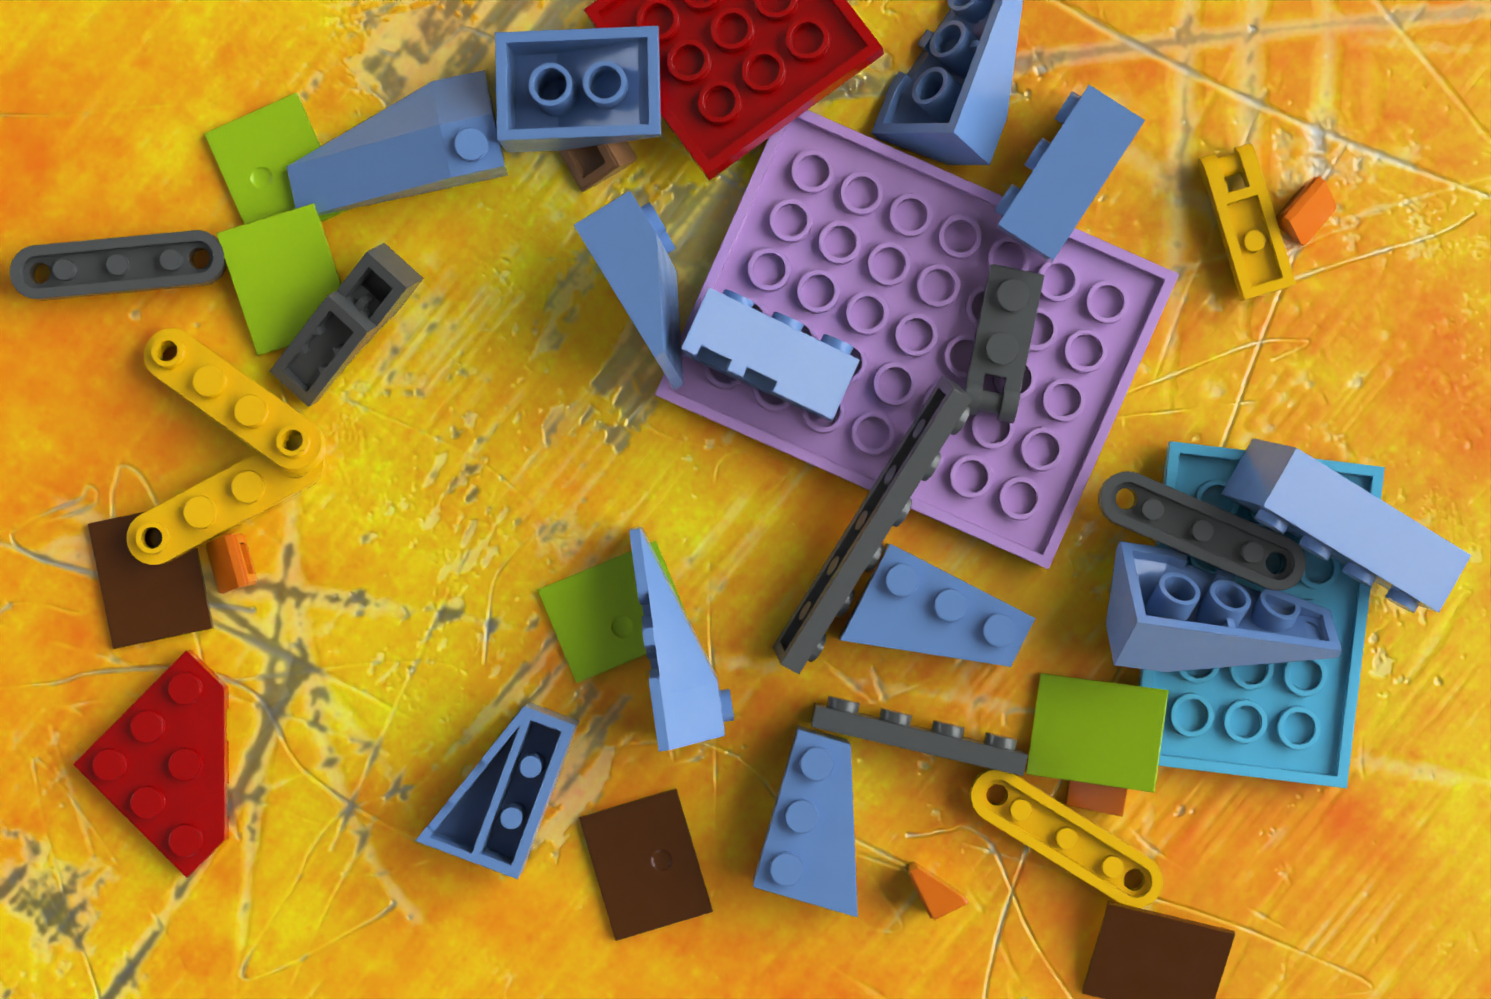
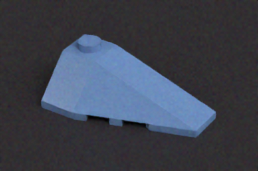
[872,0,1023,165]
[287,70,508,216]
[1106,541,1342,672]

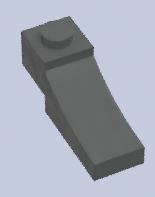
[269,243,424,407]

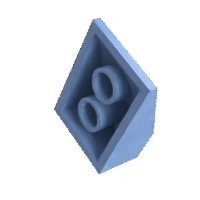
[495,26,661,153]
[574,191,684,390]

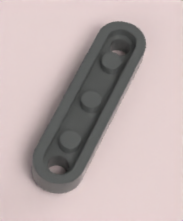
[10,230,227,301]
[1098,471,1306,591]

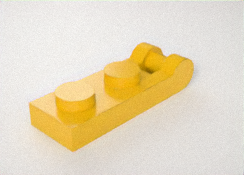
[1198,143,1296,302]

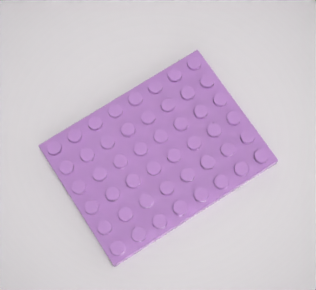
[655,110,1179,569]

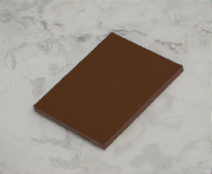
[88,512,214,649]
[579,788,713,941]
[1082,901,1235,999]

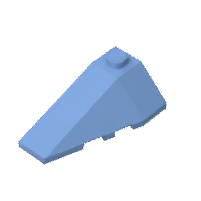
[629,527,734,752]

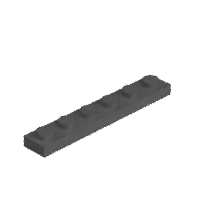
[773,376,972,674]

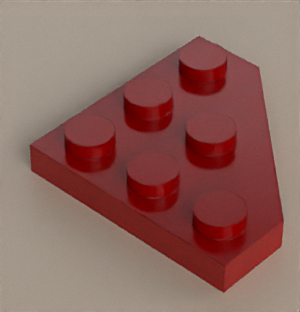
[73,649,229,878]

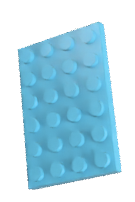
[1138,441,1385,788]

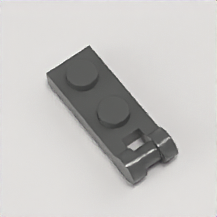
[964,264,1045,424]

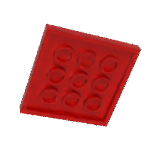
[584,0,884,181]

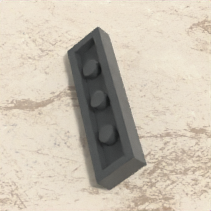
[810,696,1028,776]

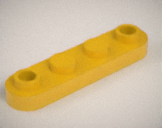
[144,328,326,474]
[127,435,326,565]
[970,768,1163,908]

